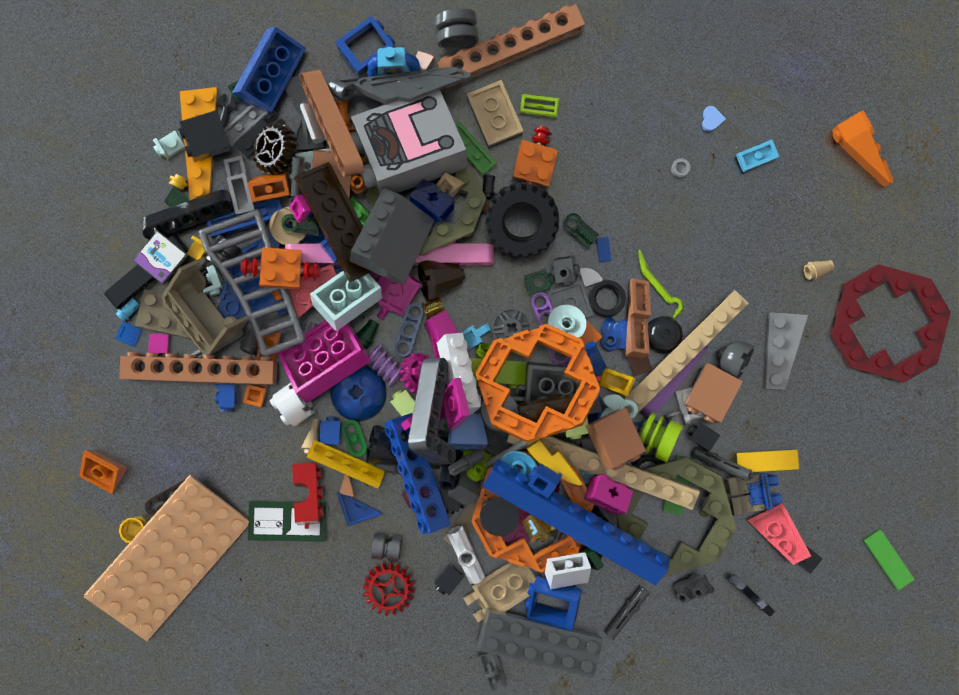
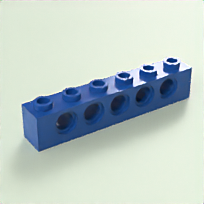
[384,413,451,535]

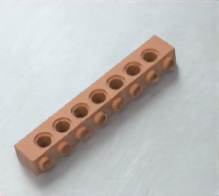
[437,4,585,88]
[119,352,278,384]

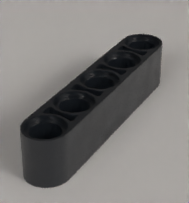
[142,189,233,240]
[104,235,189,309]

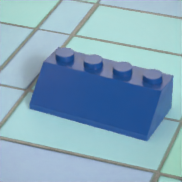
[232,26,306,113]

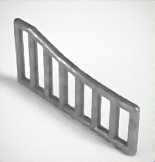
[199,209,306,357]

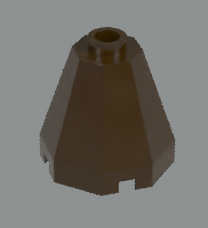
[418,260,465,302]

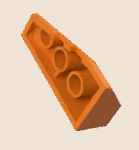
[832,110,894,187]

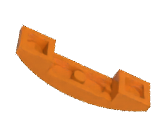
[242,328,281,407]

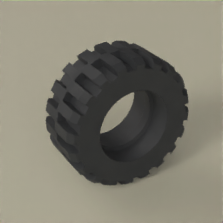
[485,182,559,258]

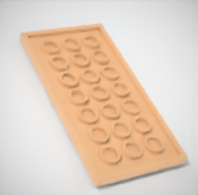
[84,475,249,641]

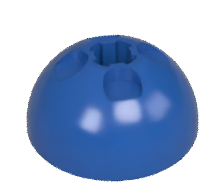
[330,366,387,422]

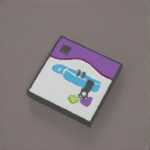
[133,231,188,285]

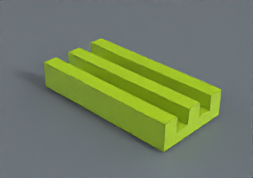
[520,94,559,119]

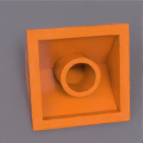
[79,450,127,494]

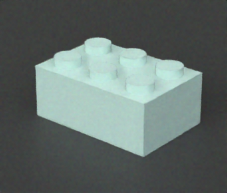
[310,271,382,331]

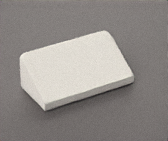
[300,103,326,144]

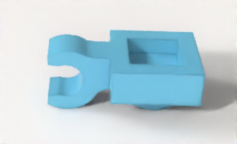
[461,323,492,352]

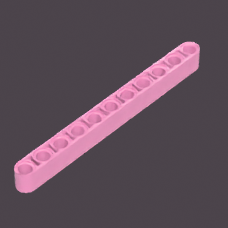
[285,244,495,266]

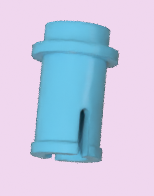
[116,298,140,322]

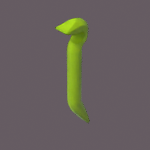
[638,250,684,319]

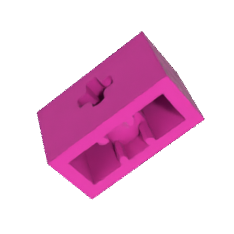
[584,474,633,515]

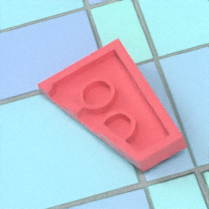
[280,264,337,319]
[747,503,811,565]

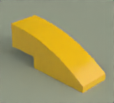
[527,439,583,486]
[737,450,799,472]

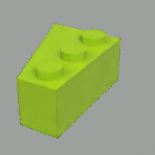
[470,358,526,389]

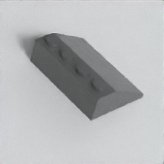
[350,187,435,285]
[523,362,581,446]

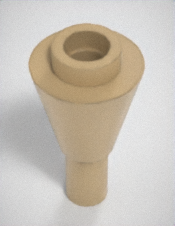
[301,419,320,454]

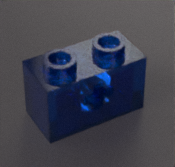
[409,179,454,225]

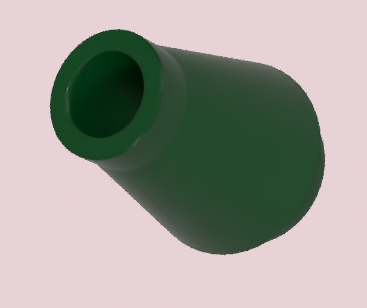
[356,319,379,349]

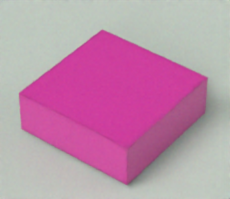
[289,194,311,223]
[148,334,170,354]

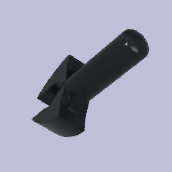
[216,93,237,128]

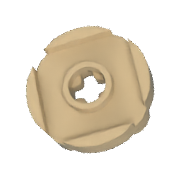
[269,207,309,245]

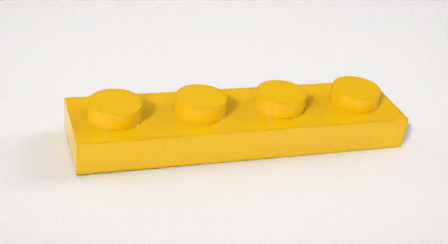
[307,440,385,489]

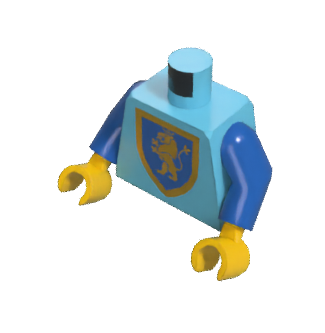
[368,47,421,77]

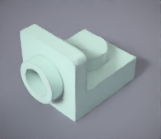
[153,131,185,160]
[203,265,224,296]

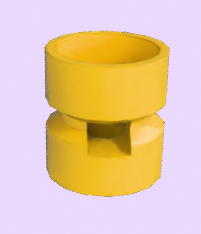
[119,516,149,543]

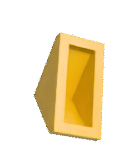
[598,368,635,398]

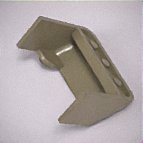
[162,257,250,355]

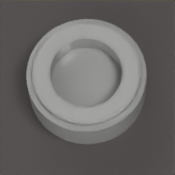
[671,158,691,178]

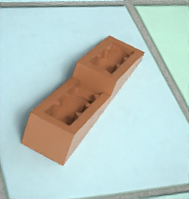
[625,278,651,359]

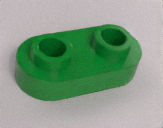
[341,420,368,457]

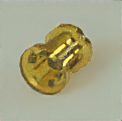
[421,297,445,319]

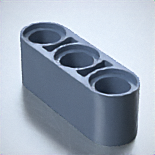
[394,303,424,358]

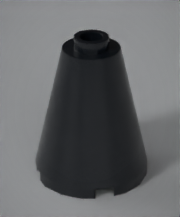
[366,425,411,463]

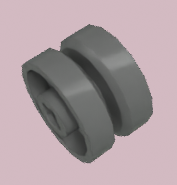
[435,8,479,49]

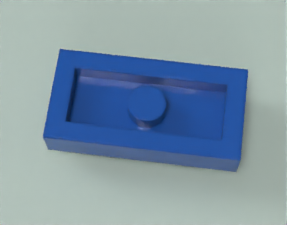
[585,341,607,377]

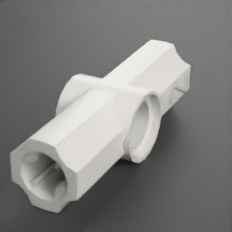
[447,526,485,584]

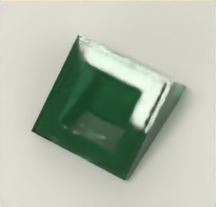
[164,186,190,207]

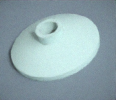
[548,305,586,338]

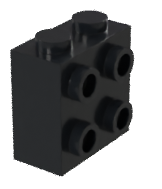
[178,110,230,162]

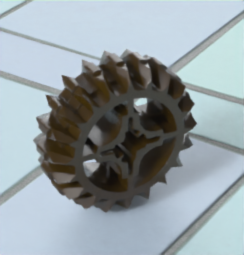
[252,123,299,175]

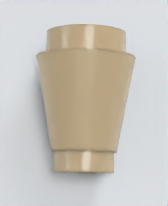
[804,260,835,280]

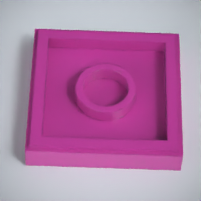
[442,378,470,430]

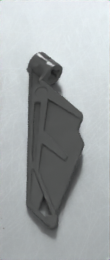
[328,66,471,104]

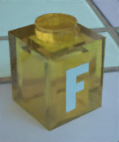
[521,515,556,542]

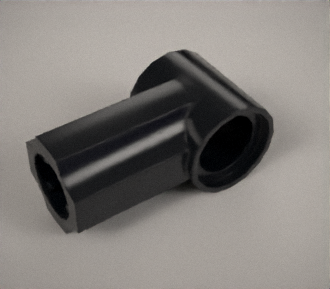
[438,450,463,491]

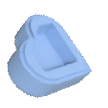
[702,106,726,132]

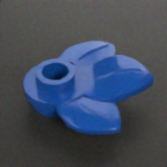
[601,317,628,351]

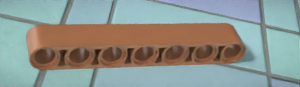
[300,69,364,177]

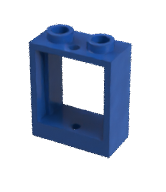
[335,16,395,77]
[525,576,582,631]

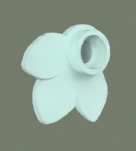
[600,394,638,419]

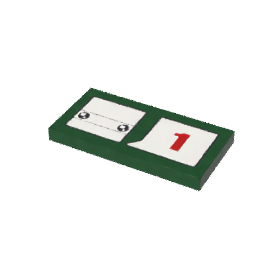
[248,501,327,542]

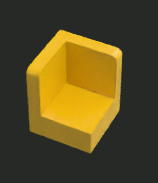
[186,236,207,264]

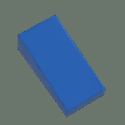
[596,237,611,263]

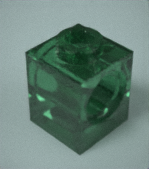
[523,269,553,296]

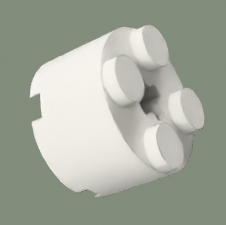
[270,383,315,426]

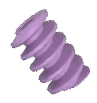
[367,344,403,387]

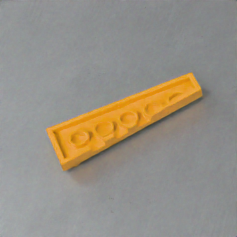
[180,87,218,200]

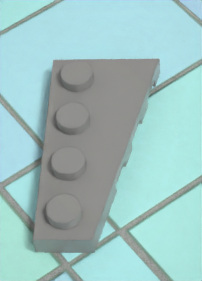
[764,312,808,390]

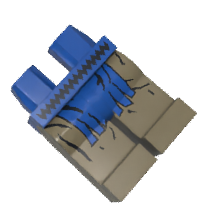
[725,473,782,516]

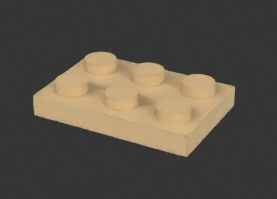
[467,80,523,147]

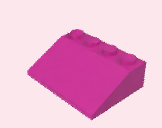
[277,320,371,403]

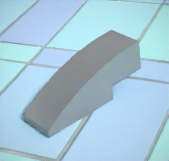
[224,155,255,215]

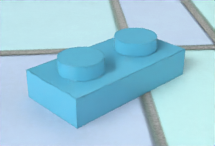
[736,140,780,172]

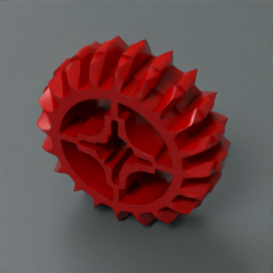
[363,562,415,616]

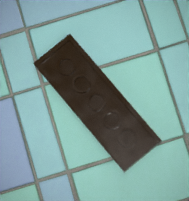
[294,162,373,283]

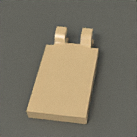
[463,562,536,622]

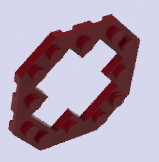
[831,264,951,383]

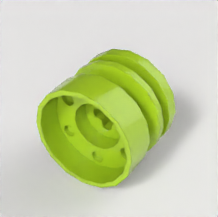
[639,412,683,463]

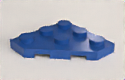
[218,264,273,321]

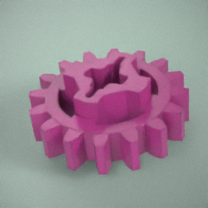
[399,352,429,395]

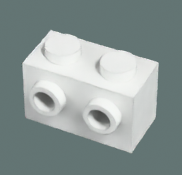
[545,552,591,589]

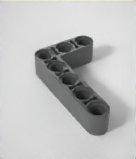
[408,357,456,465]

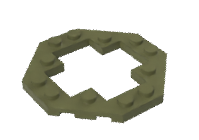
[366,160,487,256]
[617,456,736,576]

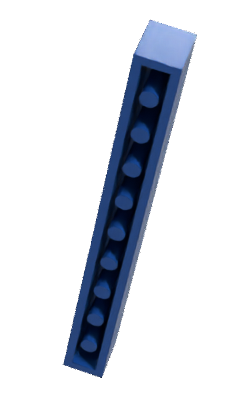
[482,459,670,586]

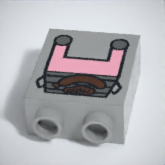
[350,89,467,195]

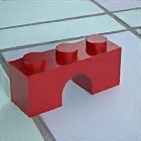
[292,462,324,525]

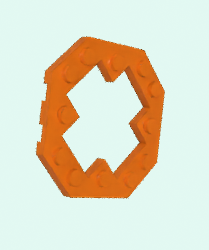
[475,324,600,443]
[471,450,594,573]

